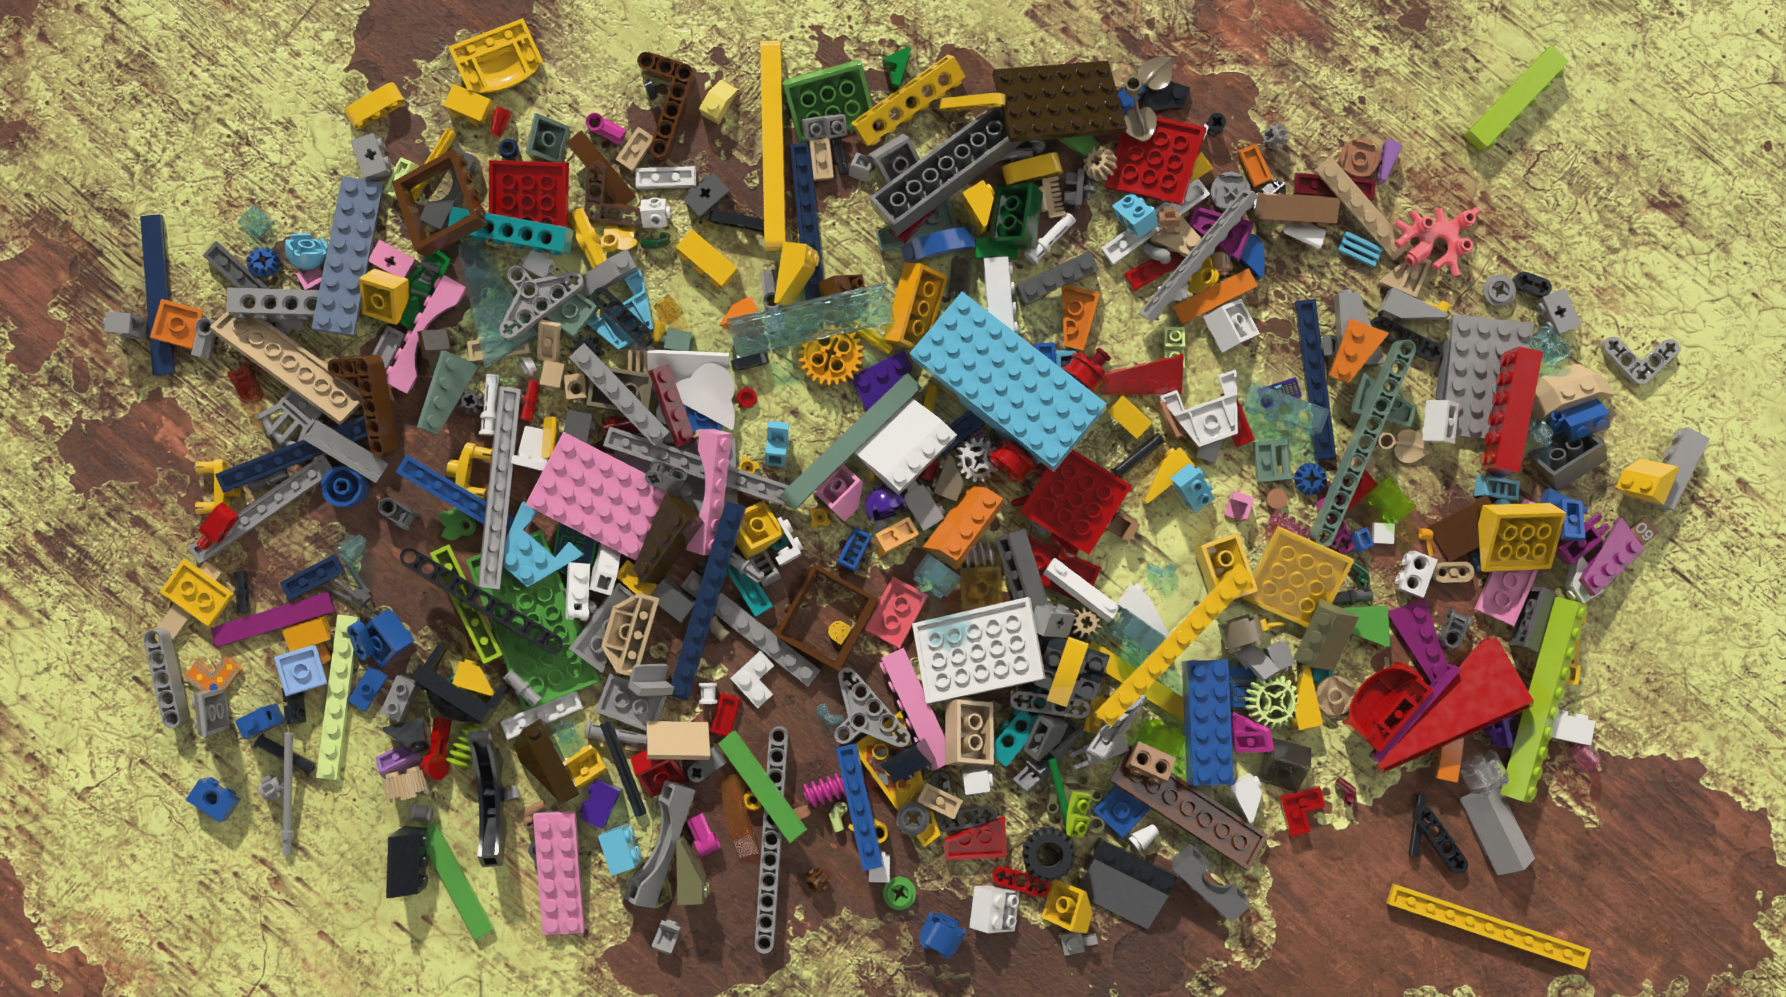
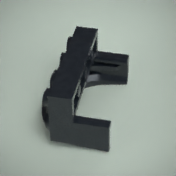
[410,644,511,724]

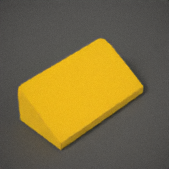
[542,417,560,459]

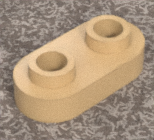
[1432,562,1474,583]

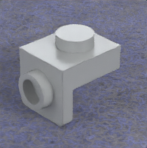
[651,920,681,956]

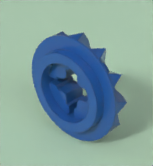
[246,247,280,277]
[1294,463,1328,495]

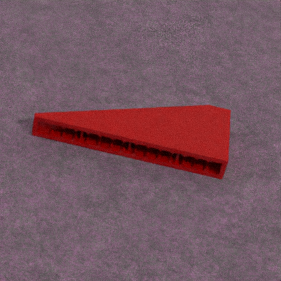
[1378,637,1534,774]

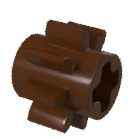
[804,866,830,893]

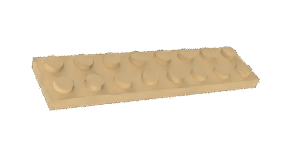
[210,307,362,425]

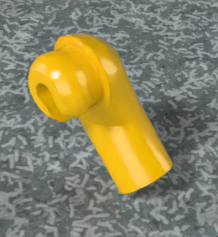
[645,320,666,345]

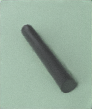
[1435,340,1451,400]

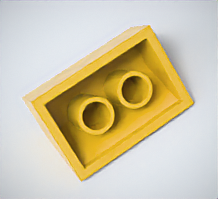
[1193,533,1258,599]

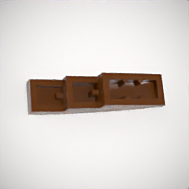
[566,130,636,205]

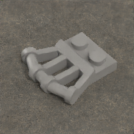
[257,389,324,447]

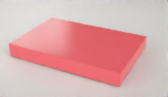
[864,576,929,649]

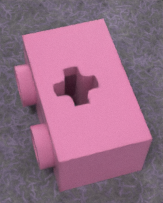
[368,240,420,279]

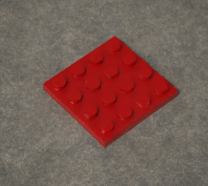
[1105,111,1207,206]
[488,160,569,244]
[1019,450,1132,555]

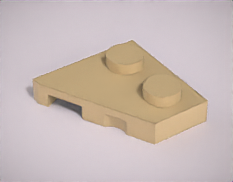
[1150,216,1201,257]
[1379,259,1432,298]

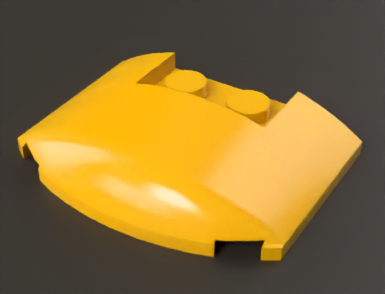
[448,18,543,93]

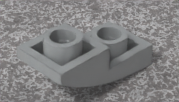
[802,114,847,141]
[1234,644,1279,683]

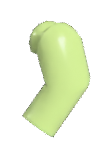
[829,801,848,832]

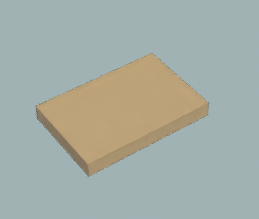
[646,721,710,760]

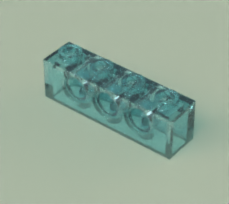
[1242,382,1330,436]

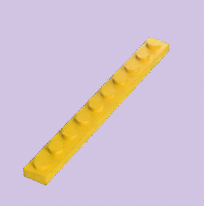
[1095,563,1254,727]
[1386,883,1591,970]

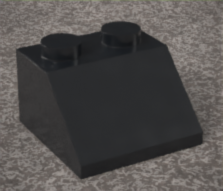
[880,738,936,782]

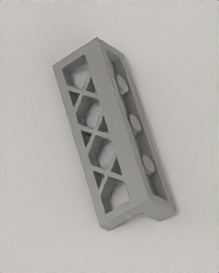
[303,420,389,483]

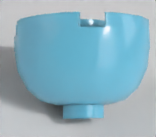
[285,233,328,271]

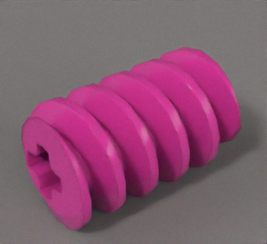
[803,773,846,808]

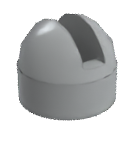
[503,785,521,801]

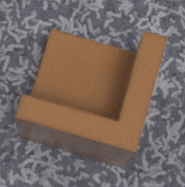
[1107,511,1141,542]

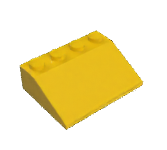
[1478,503,1566,572]

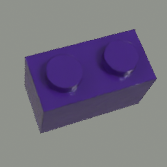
[579,779,622,829]

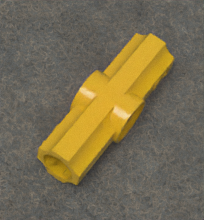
[568,208,607,269]

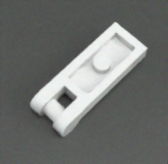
[566,562,590,621]

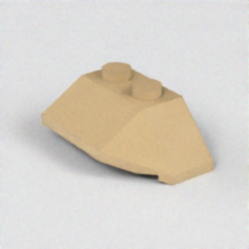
[1532,364,1615,421]
[601,593,659,676]

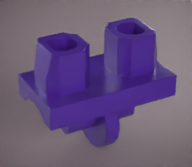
[1484,715,1517,747]

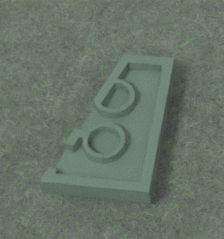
[1351,373,1416,427]

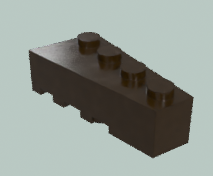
[633,493,704,584]

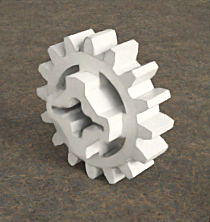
[955,438,997,482]

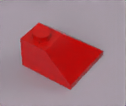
[630,750,688,798]

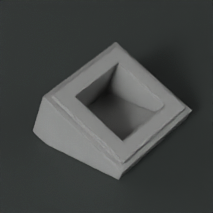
[849,152,874,182]

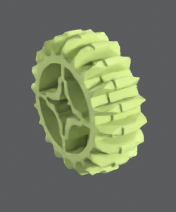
[1244,674,1298,729]

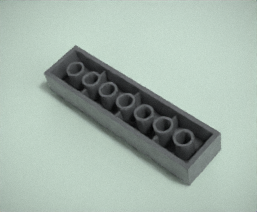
[870,107,1024,236]

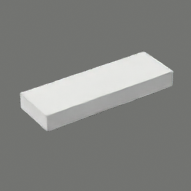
[635,166,697,190]

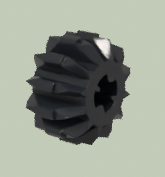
[570,334,605,361]

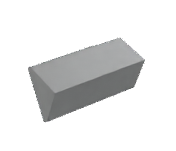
[1459,782,1535,875]

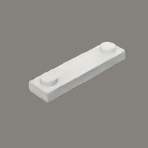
[1043,558,1120,623]

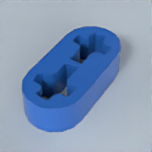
[347,621,374,660]

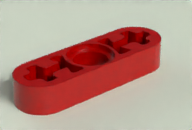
[992,865,1050,897]

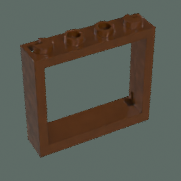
[392,149,488,257]
[775,564,880,671]

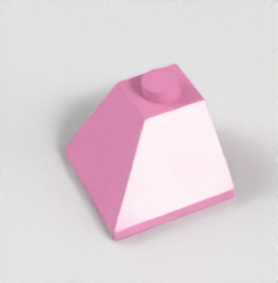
[814,464,863,522]

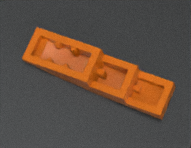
[1173,268,1258,324]
[1435,738,1464,783]

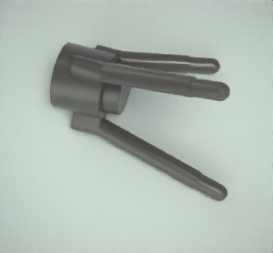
[322,563,372,609]

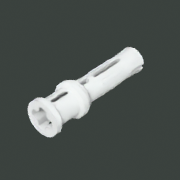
[1024,213,1076,266]
[479,374,499,436]

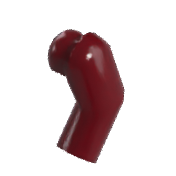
[1334,776,1357,807]

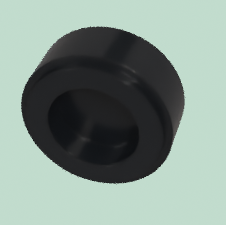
[643,79,658,100]

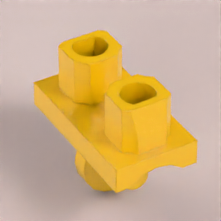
[1083,696,1107,734]

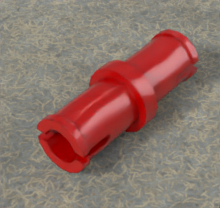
[520,379,540,421]

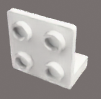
[511,426,562,471]
[776,517,804,566]

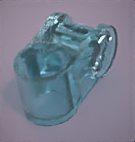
[1529,326,1571,366]

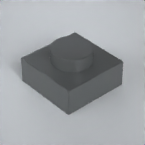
[1321,335,1338,357]

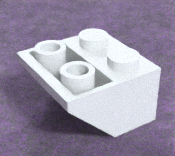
[969,886,1020,933]

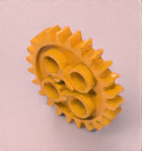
[798,322,864,388]

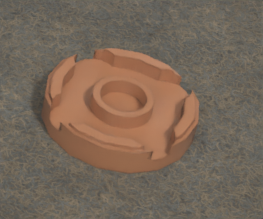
[1338,139,1380,179]

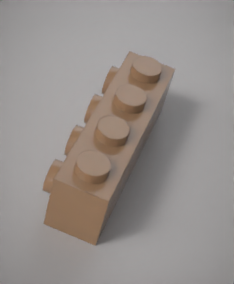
[1254,192,1340,226]

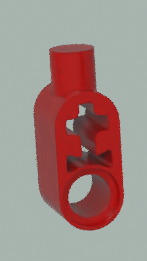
[196,502,240,550]

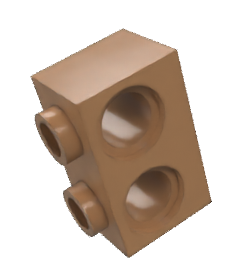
[1125,741,1176,784]

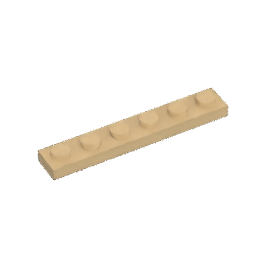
[1314,156,1410,260]

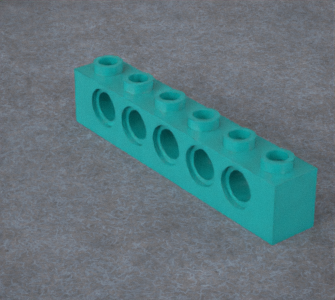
[448,207,574,256]
[994,671,1084,767]

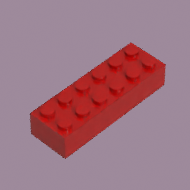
[1480,346,1543,475]

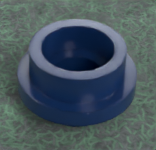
[499,139,519,159]

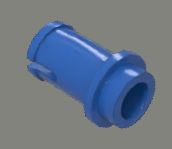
[1545,410,1565,435]

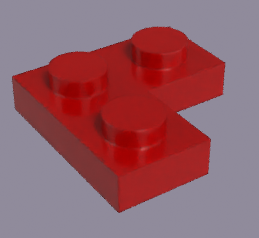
[1279,786,1325,837]

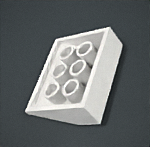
[854,397,957,495]

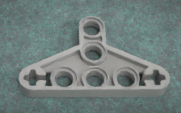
[499,266,584,341]
[834,667,911,748]

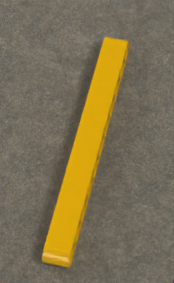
[760,40,786,252]

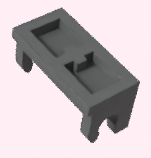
[650,577,696,623]

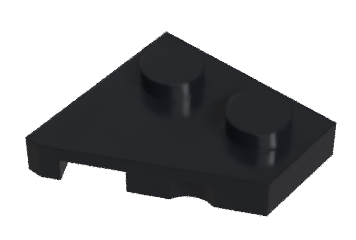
[1141,81,1191,112]

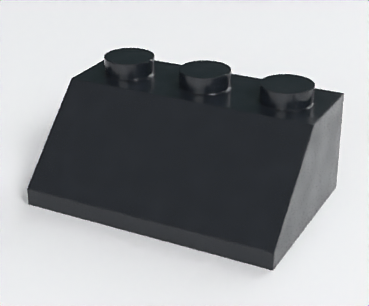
[386,826,430,898]

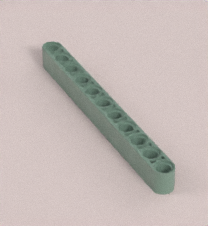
[1309,340,1416,547]

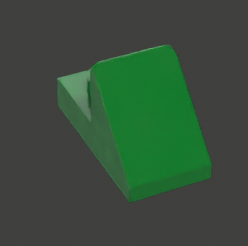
[882,46,911,90]

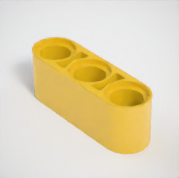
[344,82,405,129]
[1002,152,1063,185]

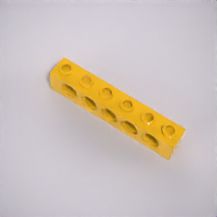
[851,55,966,146]

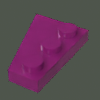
[1189,206,1254,261]

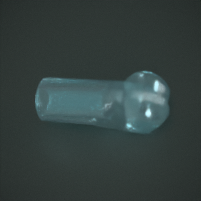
[1146,563,1177,578]
[816,704,844,725]

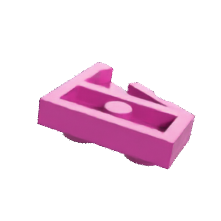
[1231,712,1274,753]

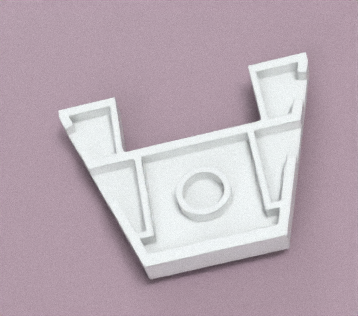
[1160,369,1238,447]

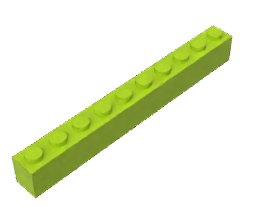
[1500,597,1587,803]

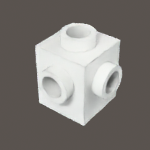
[640,198,671,228]

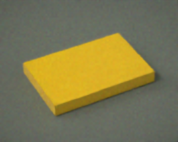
[159,559,234,628]

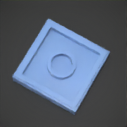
[274,645,327,697]

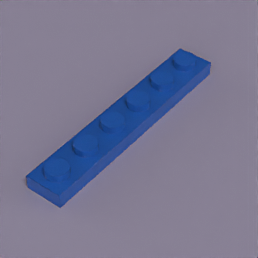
[396,455,515,532]
[836,744,884,871]

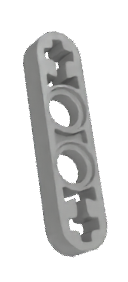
[1010,691,1090,718]

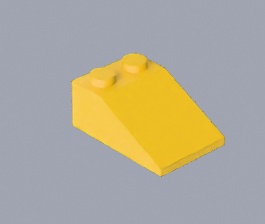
[774,242,819,309]

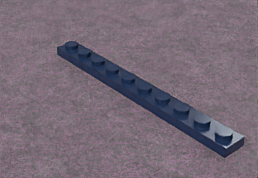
[670,501,747,701]

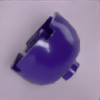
[865,485,907,521]

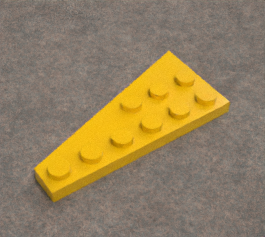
[856,711,940,847]

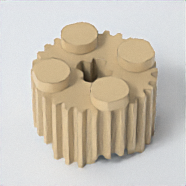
[382,766,429,804]

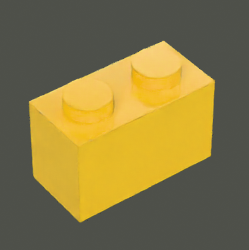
[444,84,494,126]

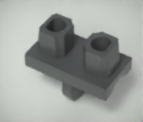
[1063,169,1097,209]

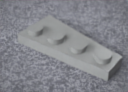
[569,583,634,673]

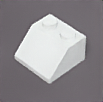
[1203,299,1260,353]

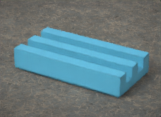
[1337,232,1383,267]

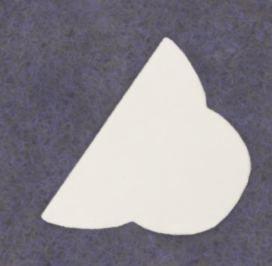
[676,363,735,430]

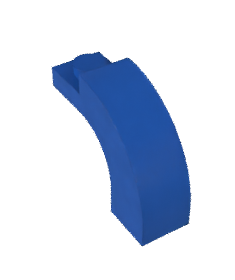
[901,227,976,263]

